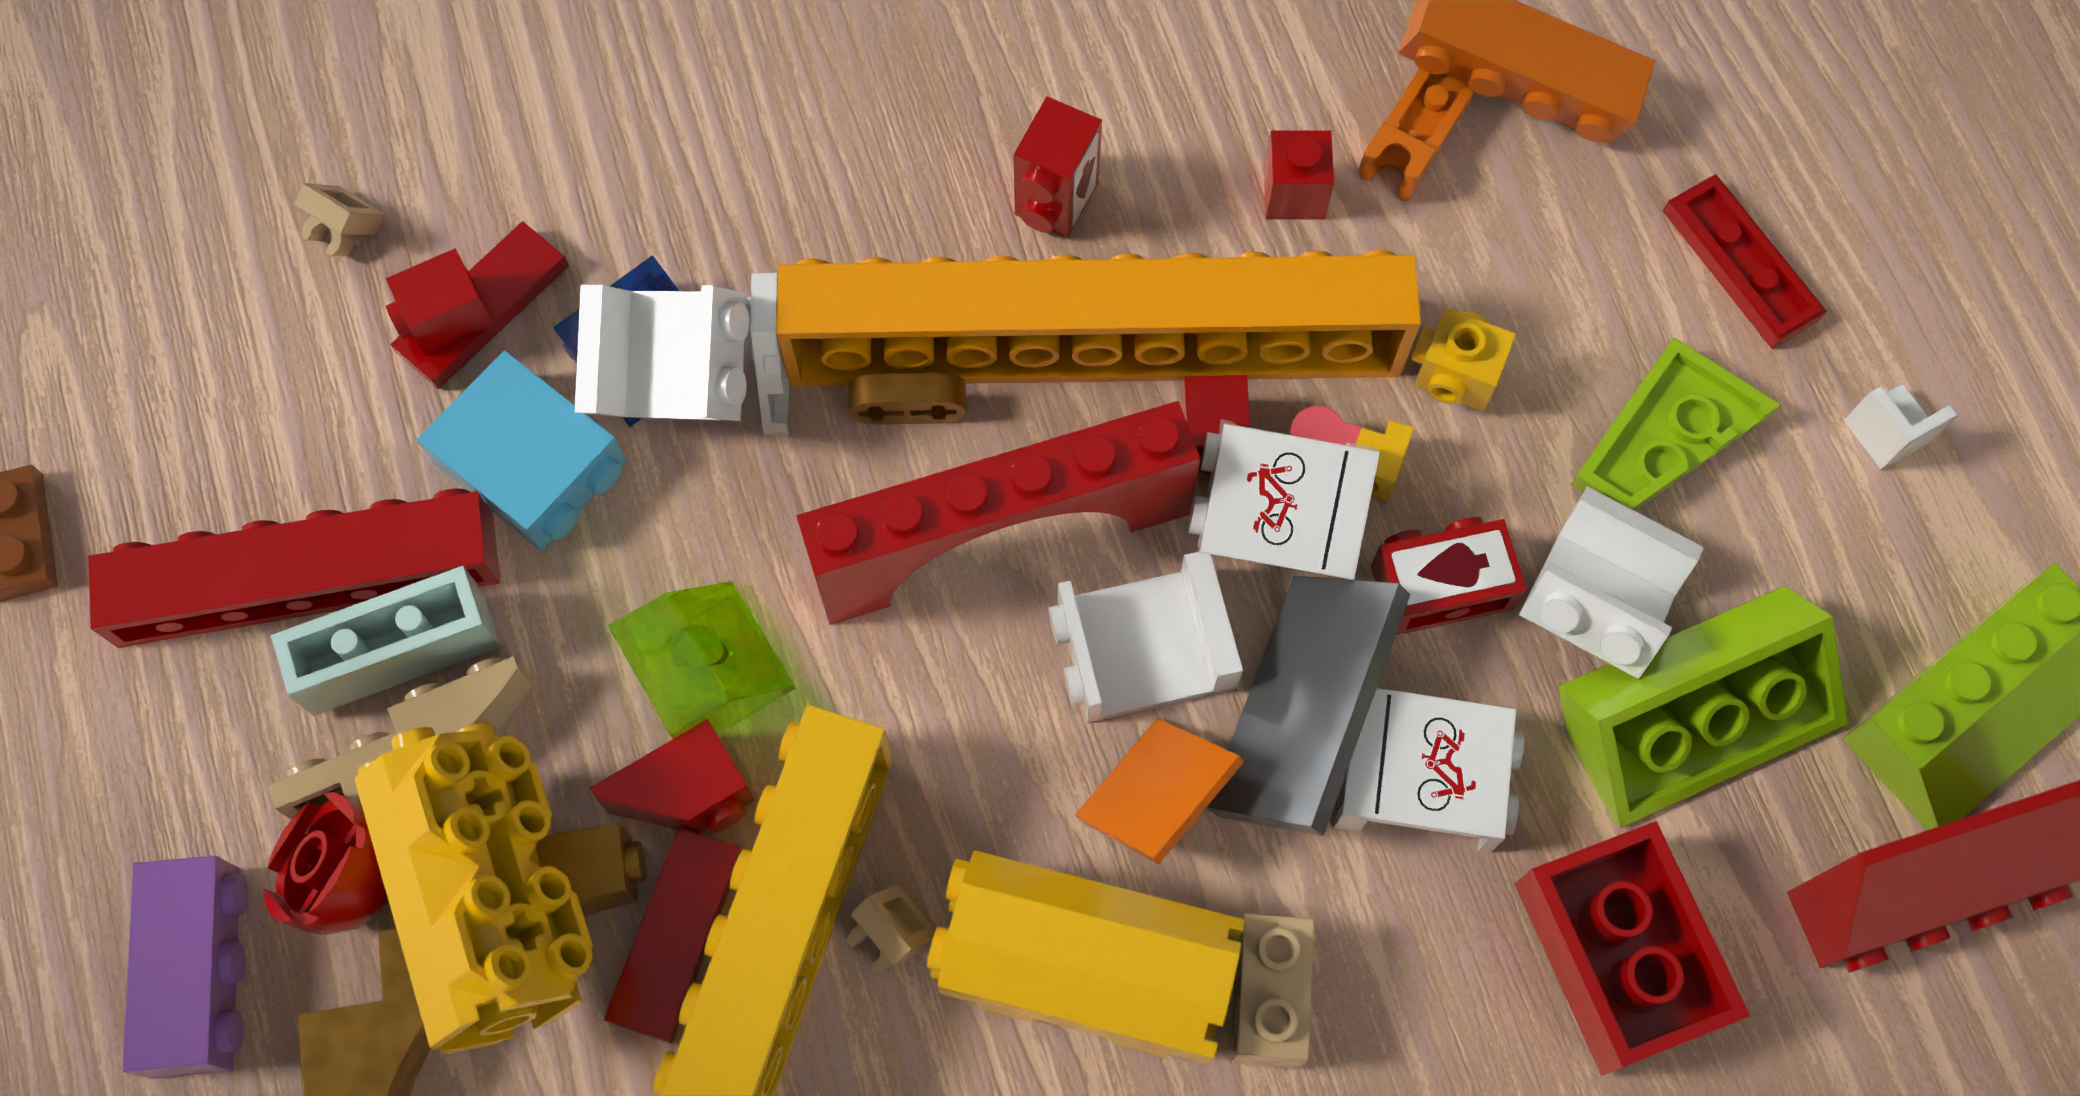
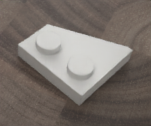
[746,273,790,436]

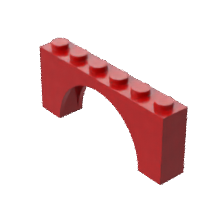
[796,400,1200,625]

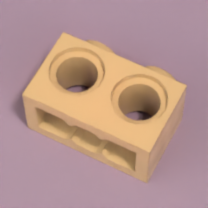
[1230,913,1314,1069]

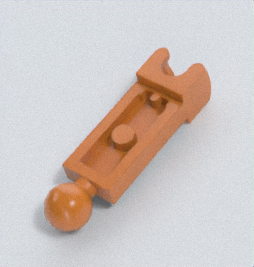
[1359,68,1476,201]

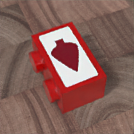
[1013,96,1102,238]
[1371,517,1527,635]

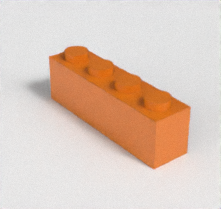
[1398,0,1656,143]

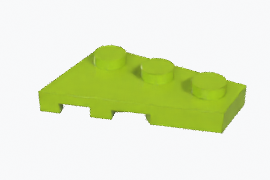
[1571,337,1781,511]

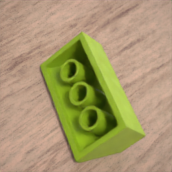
[1842,562,2080,830]
[1558,585,1848,828]

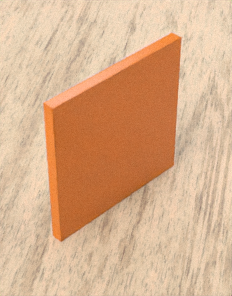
[1075,718,1244,865]

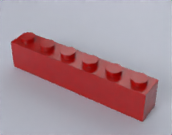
[88,488,500,648]

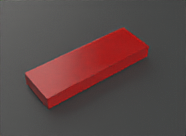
[1663,174,1827,349]
[390,221,569,390]
[604,827,742,1044]

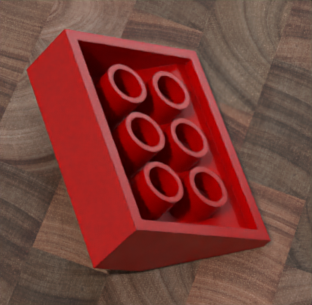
[1787,780,2080,973]

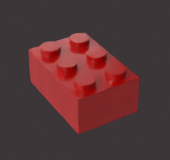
[1514,821,1751,1076]

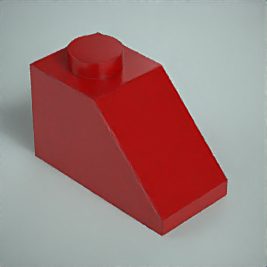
[590,719,755,834]

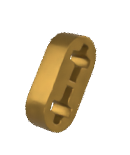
[848,373,966,425]

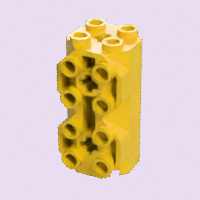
[354,722,593,1054]
[927,850,1245,1065]

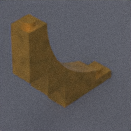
[298,823,646,1096]

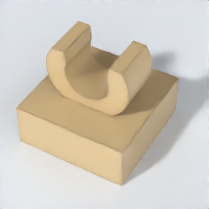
[294,183,386,256]
[847,884,936,974]

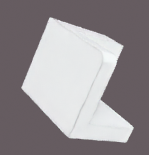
[1843,383,1959,470]

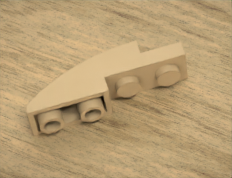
[267,656,533,820]

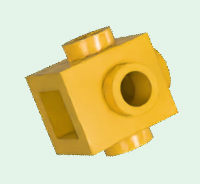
[1411,308,1516,412]

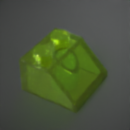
[608,581,796,739]

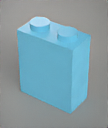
[416,350,626,552]

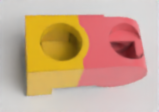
[1289,406,1414,503]

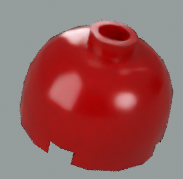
[264,792,389,935]

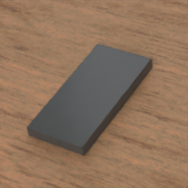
[1206,576,1410,836]

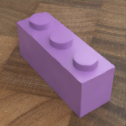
[122,855,248,1079]

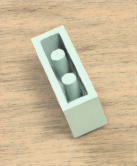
[271,566,501,716]

